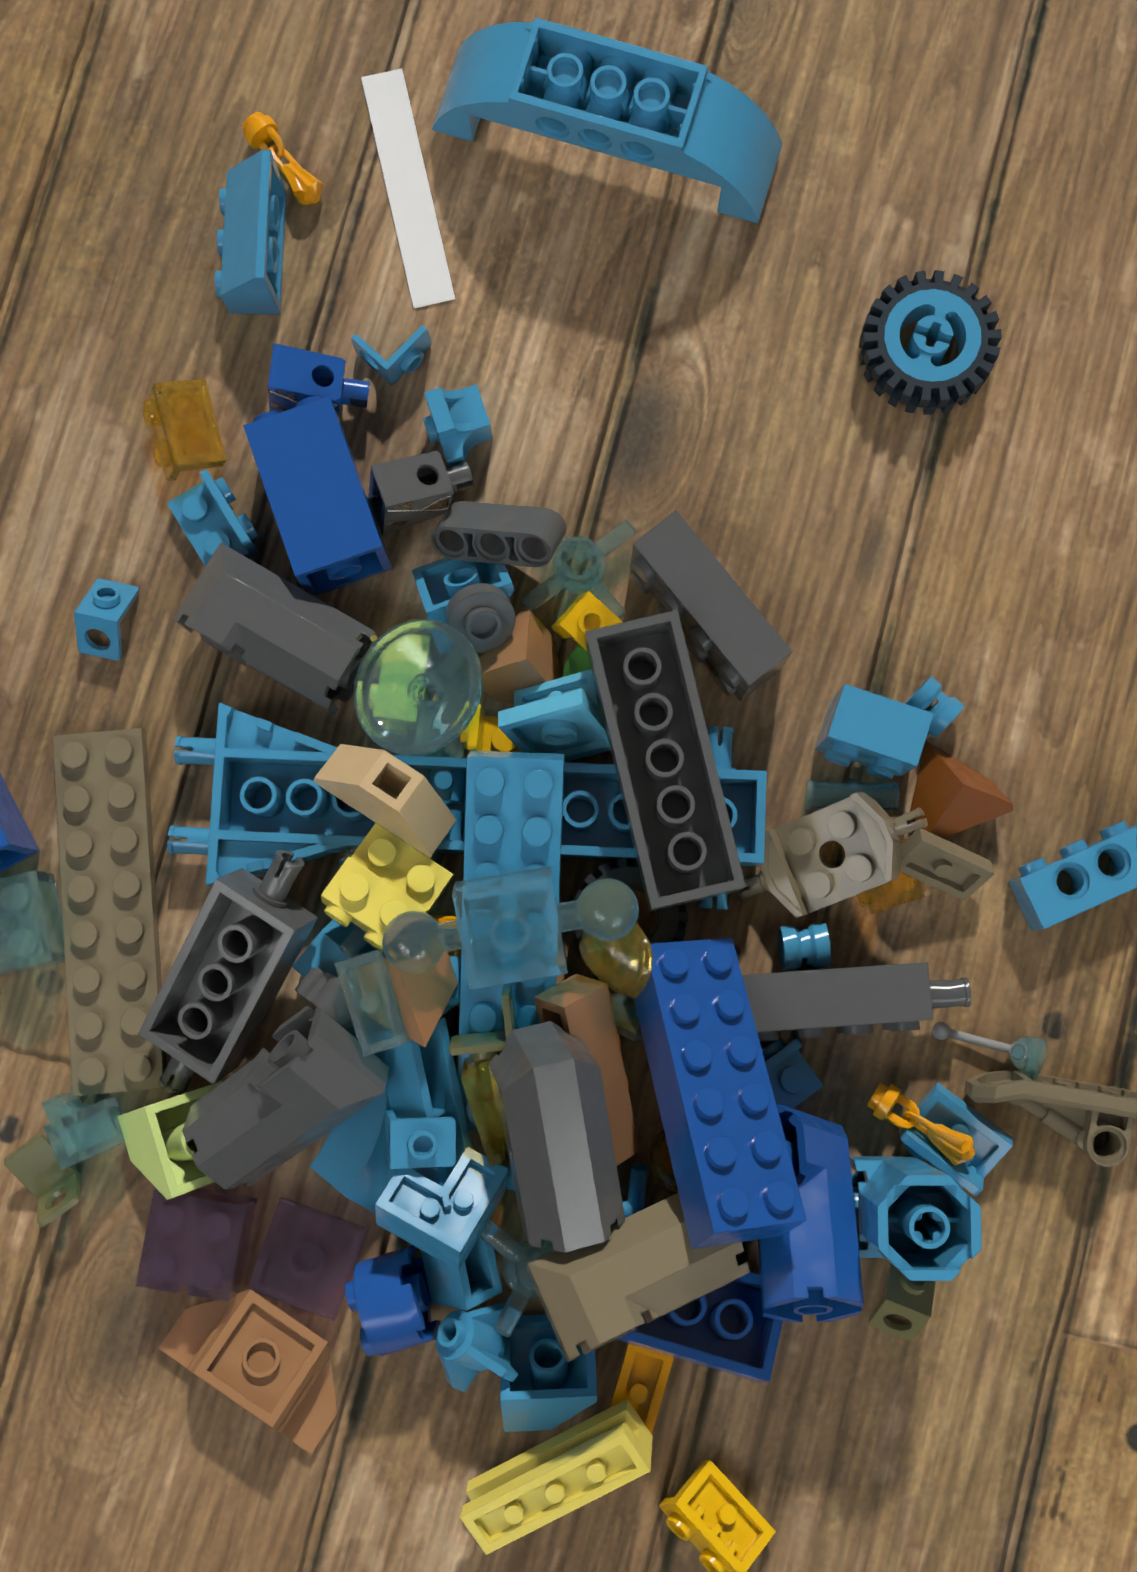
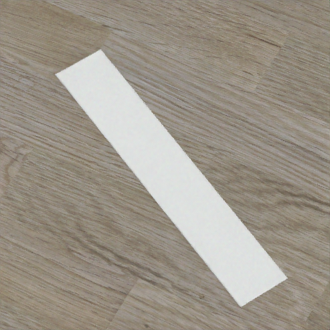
[361,68,455,308]

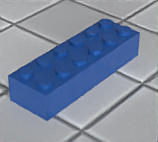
[626,938,807,1249]

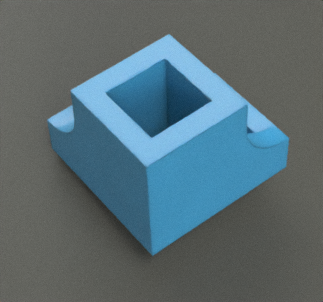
[423,384,493,467]

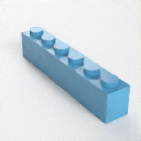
[374,1017,503,1311]

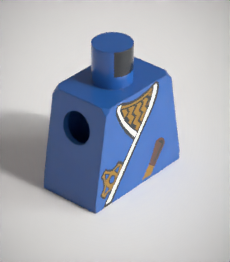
[268,343,370,417]

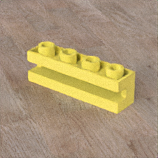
[460,1399,653,1555]

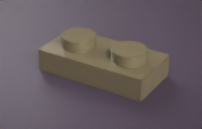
[900,828,994,901]

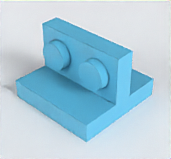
[498,669,610,762]

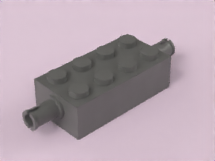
[138,850,318,1095]
[742,962,971,1041]

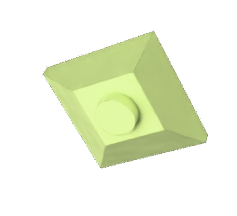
[117,1081,223,1200]

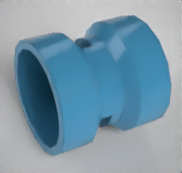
[905,676,965,738]
[778,923,831,971]

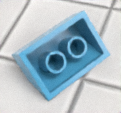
[214,150,287,315]

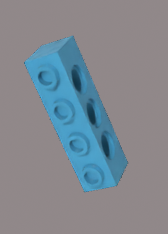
[1008,820,1137,931]

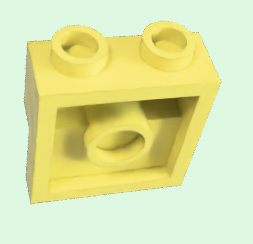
[321,823,453,954]

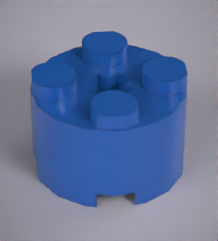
[345,1245,440,1357]

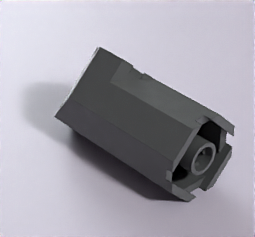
[173,543,380,715]
[182,1006,389,1190]
[489,1021,625,1253]

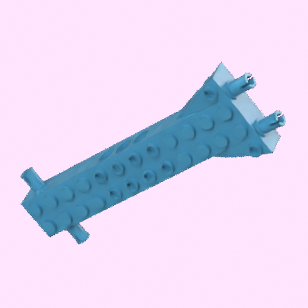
[167,703,767,910]

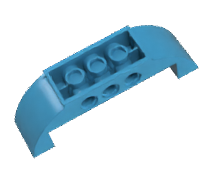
[432,17,782,224]

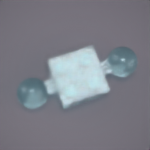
[382,866,639,990]

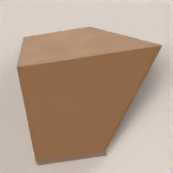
[467,607,563,703]
[352,939,458,1047]

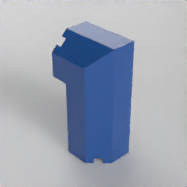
[758,1104,864,1323]

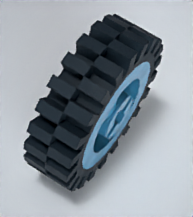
[859,270,1002,415]

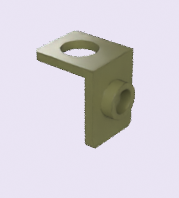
[449,984,516,1060]
[4,1134,80,1227]
[869,1263,936,1341]

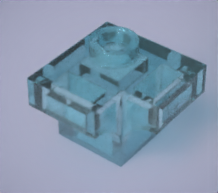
[42,1092,125,1170]

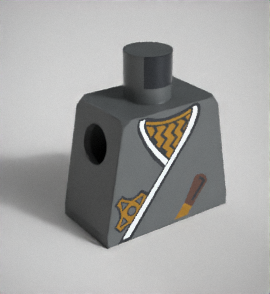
[368,451,474,536]

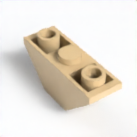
[313,744,456,858]

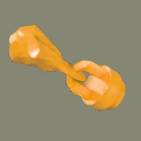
[242,112,324,205]
[866,1082,976,1166]

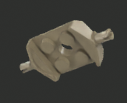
[738,792,928,918]

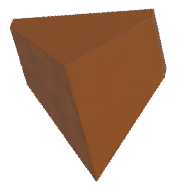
[910,740,1014,838]

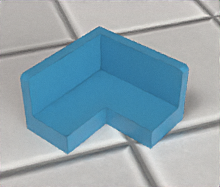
[375,1146,509,1271]

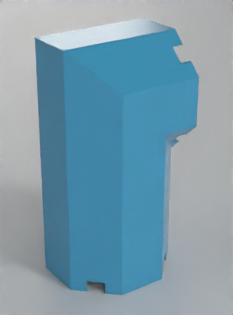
[850,1156,982,1281]

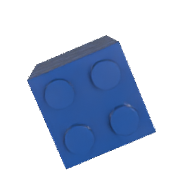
[243,396,393,597]

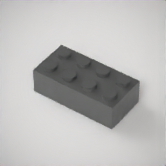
[629,510,793,702]

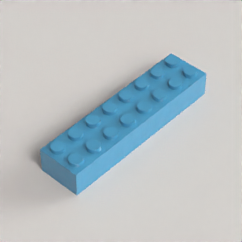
[458,750,565,1132]

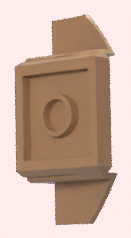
[158,1289,338,1454]

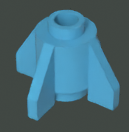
[436,1303,520,1392]

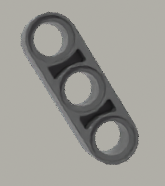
[431,501,567,567]

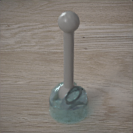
[932,1022,1047,1076]

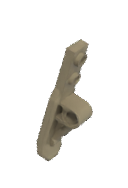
[964,1069,1137,1167]

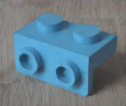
[901,1082,1013,1196]

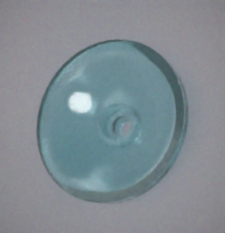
[354,619,483,756]

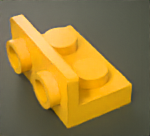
[659,1460,776,1572]

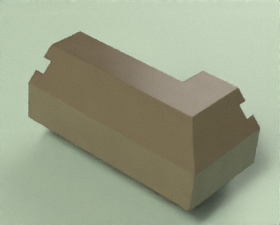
[526,1193,750,1362]

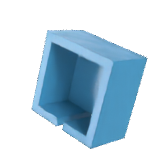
[814,684,934,781]

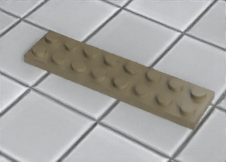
[53,728,168,1097]

